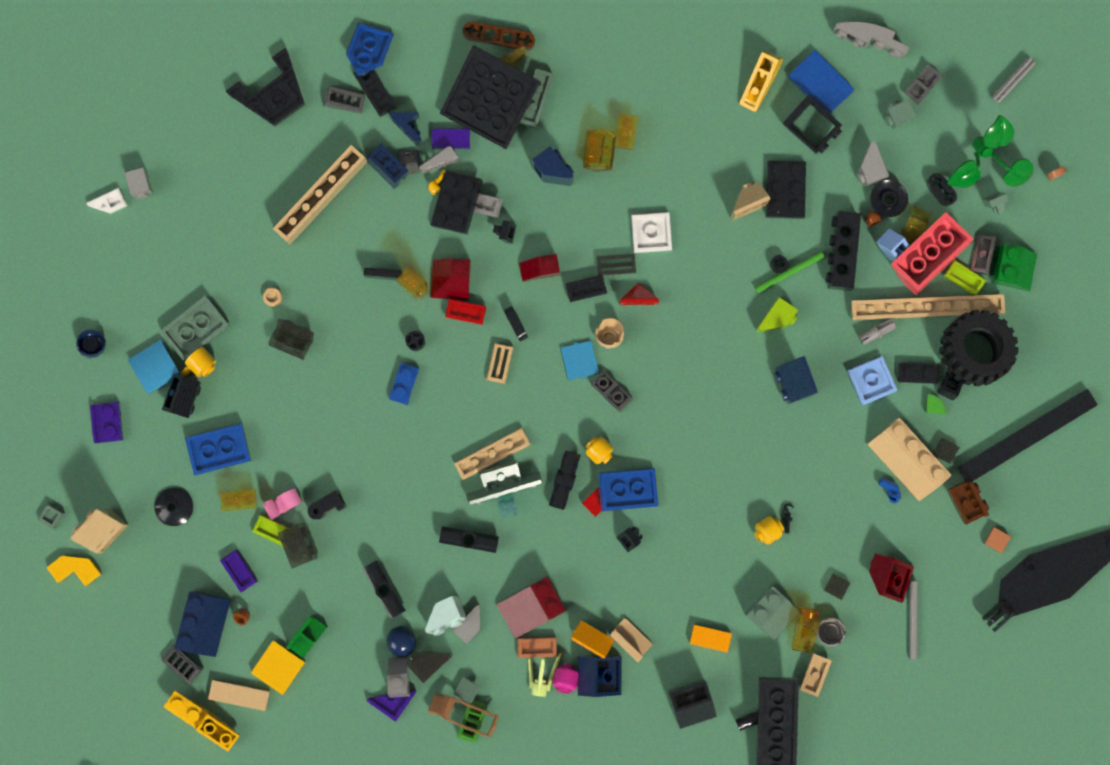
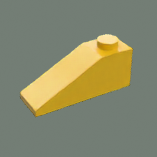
[739,50,784,112]

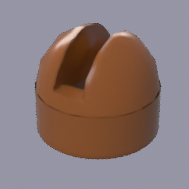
[865,211,882,227]
[233,608,250,625]

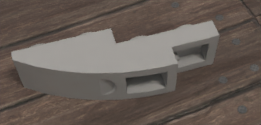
[832,22,910,59]

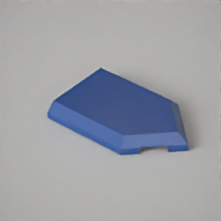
[346,23,394,76]

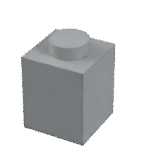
[125,168,153,199]

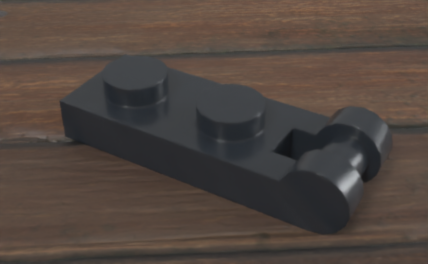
[353,70,396,118]

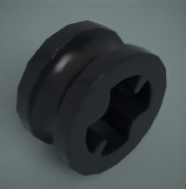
[770,255,788,273]

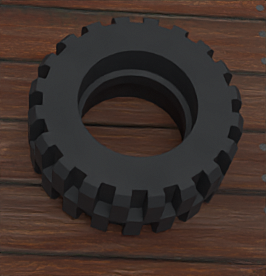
[939,310,1019,386]

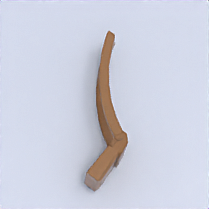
[427,694,499,738]

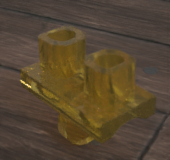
[614,113,638,150]
[220,489,257,512]

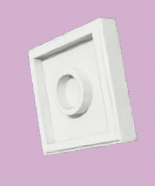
[631,212,672,253]

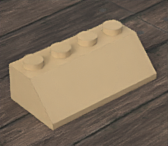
[867,417,952,502]

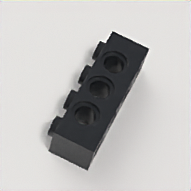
[826,211,861,291]

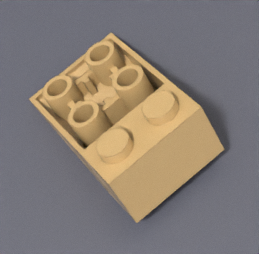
[70,509,128,554]

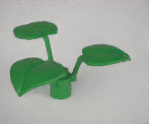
[947,115,1033,188]

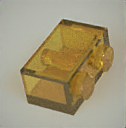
[583,129,617,172]
[396,266,429,300]

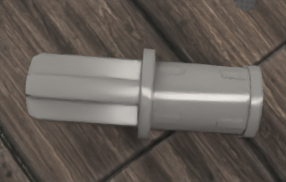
[858,319,896,346]

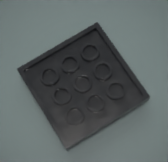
[439,45,541,149]

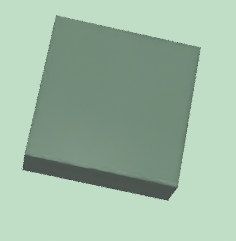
[37,503,65,530]
[454,677,480,704]

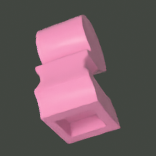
[263,488,303,520]

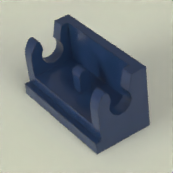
[368,144,408,189]

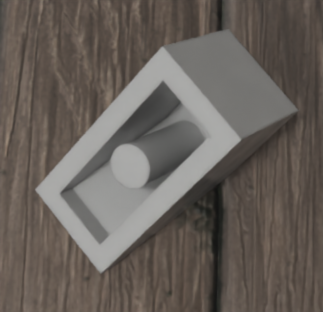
[857,141,889,188]
[387,657,410,698]

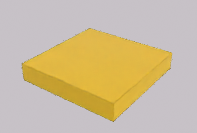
[251,640,305,695]

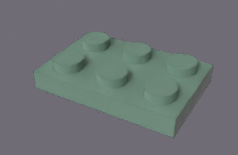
[160,295,230,361]

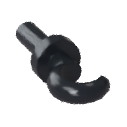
[783,504,794,534]

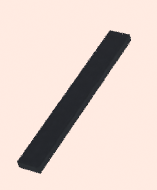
[957,389,1098,481]

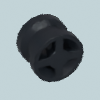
[405,331,425,351]

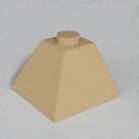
[730,182,770,221]

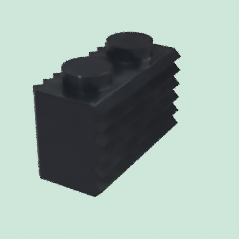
[162,373,201,418]

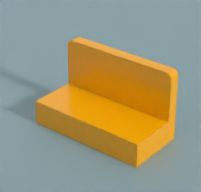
[571,620,614,658]

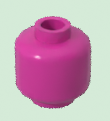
[552,664,578,694]

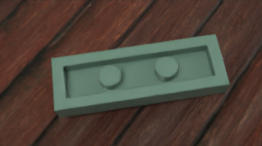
[520,69,554,129]

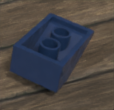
[774,356,818,404]

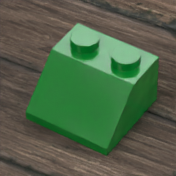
[992,243,1037,291]

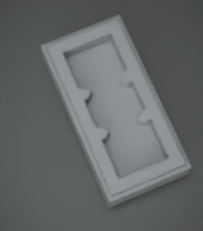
[474,193,503,218]

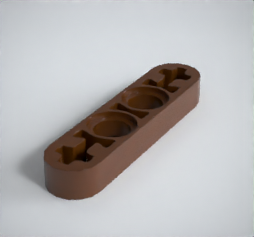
[463,22,535,51]

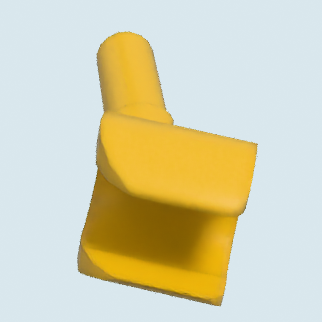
[428,170,446,195]

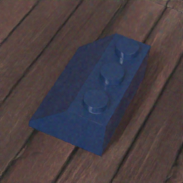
[174,591,231,657]

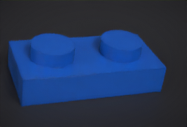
[389,363,419,405]

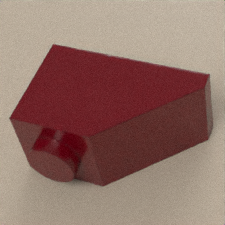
[519,254,560,282]

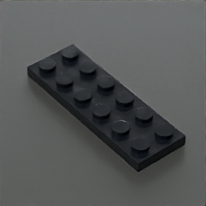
[756,677,799,765]

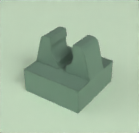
[982,192,1009,214]

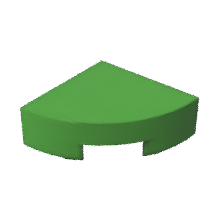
[925,394,946,415]

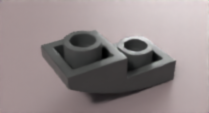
[591,371,633,413]

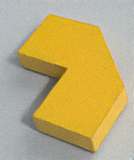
[47,556,102,586]

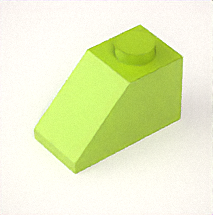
[756,297,798,333]

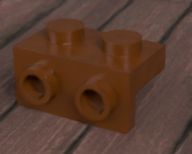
[948,480,989,525]

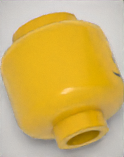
[585,436,613,465]
[754,516,784,545]

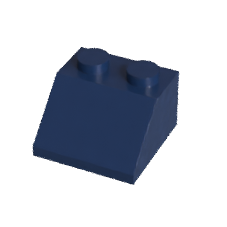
[578,655,622,697]

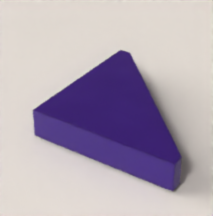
[367,690,417,722]

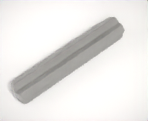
[992,58,1035,103]

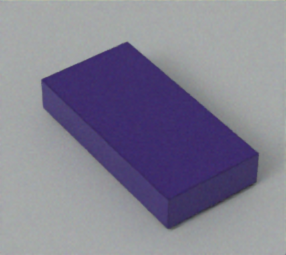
[432,129,470,149]
[220,550,258,593]

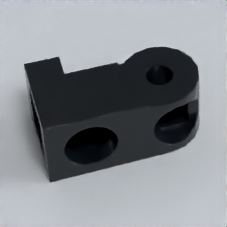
[308,490,347,520]

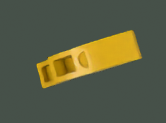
[163,690,240,751]

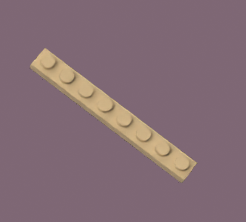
[851,294,1005,320]

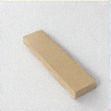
[454,428,531,480]

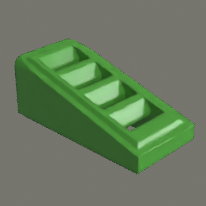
[457,700,488,743]

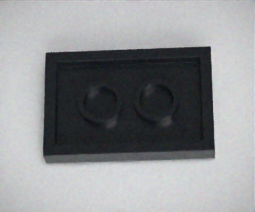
[766,160,806,219]
[430,171,483,235]

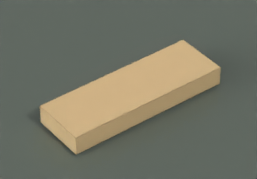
[208,680,270,711]

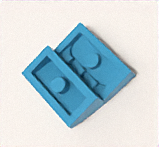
[128,340,181,394]

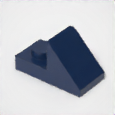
[389,112,422,146]

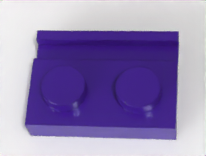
[90,402,123,444]

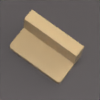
[609,618,652,662]

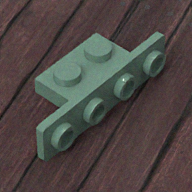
[466,461,543,505]

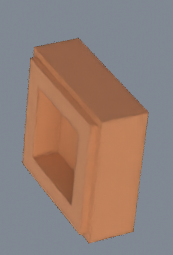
[984,527,1011,553]

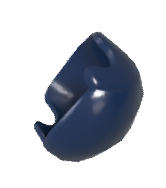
[76,329,106,358]
[387,626,416,657]

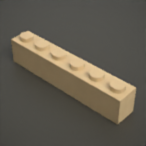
[273,145,367,245]

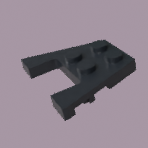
[226,48,305,127]

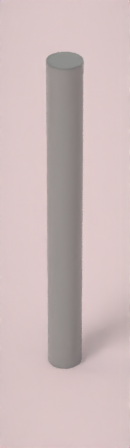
[909,581,918,659]

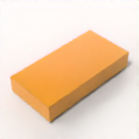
[689,625,732,653]

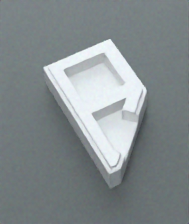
[87,188,128,214]

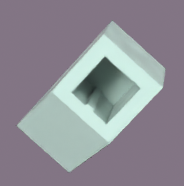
[425,596,467,636]

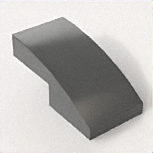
[904,64,943,105]

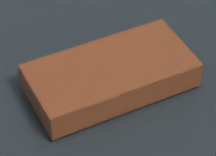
[518,637,557,658]

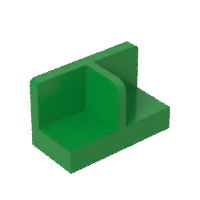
[286,615,328,658]

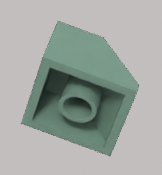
[745,586,799,640]

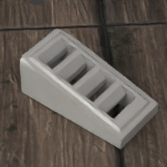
[419,146,459,174]

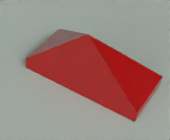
[620,283,659,305]

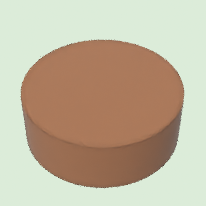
[1047,166,1067,181]

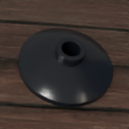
[870,180,908,218]
[155,488,193,526]

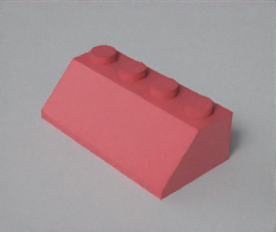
[891,212,974,295]

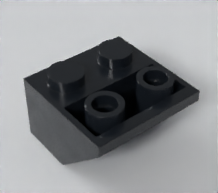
[667,679,717,729]

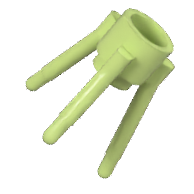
[528,652,562,697]

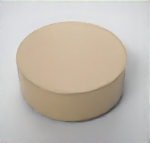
[263,287,283,307]

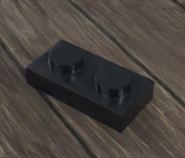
[898,363,938,384]

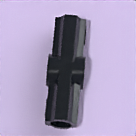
[548,450,581,510]
[439,526,499,553]
[362,560,406,619]

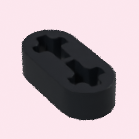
[927,173,957,207]
[503,306,528,342]

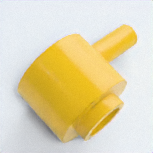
[181,347,217,378]

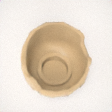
[595,317,624,349]

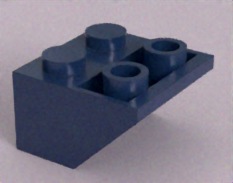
[532,146,574,186]

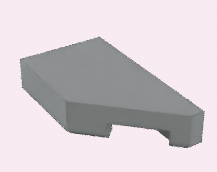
[453,605,480,644]

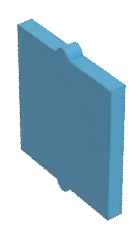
[561,341,599,380]

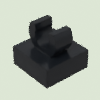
[493,220,516,244]
[616,527,643,552]

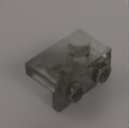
[268,318,314,360]
[278,523,318,569]

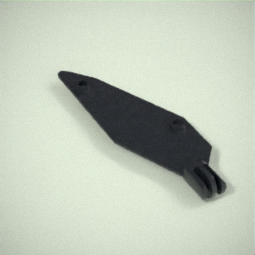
[982,530,1110,632]

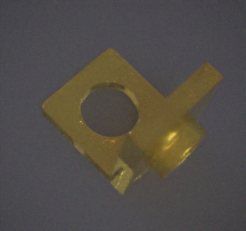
[900,206,930,243]

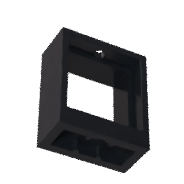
[782,95,842,155]

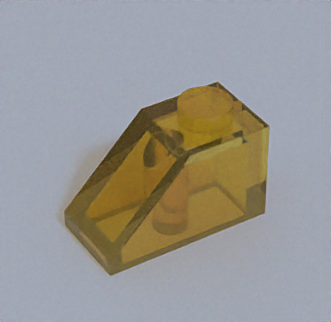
[792,607,819,653]

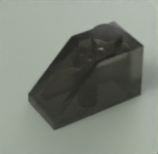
[408,651,453,683]

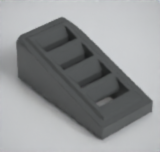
[323,85,365,113]
[161,644,204,685]

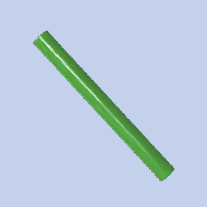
[754,251,824,293]

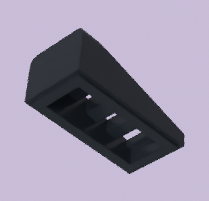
[937,370,964,400]

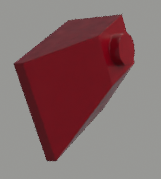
[431,258,471,301]
[869,553,914,603]

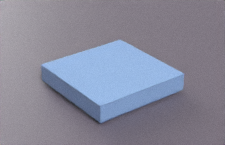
[847,355,898,405]

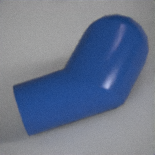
[878,477,901,503]

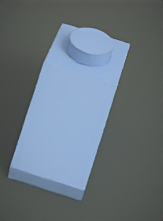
[876,229,909,262]

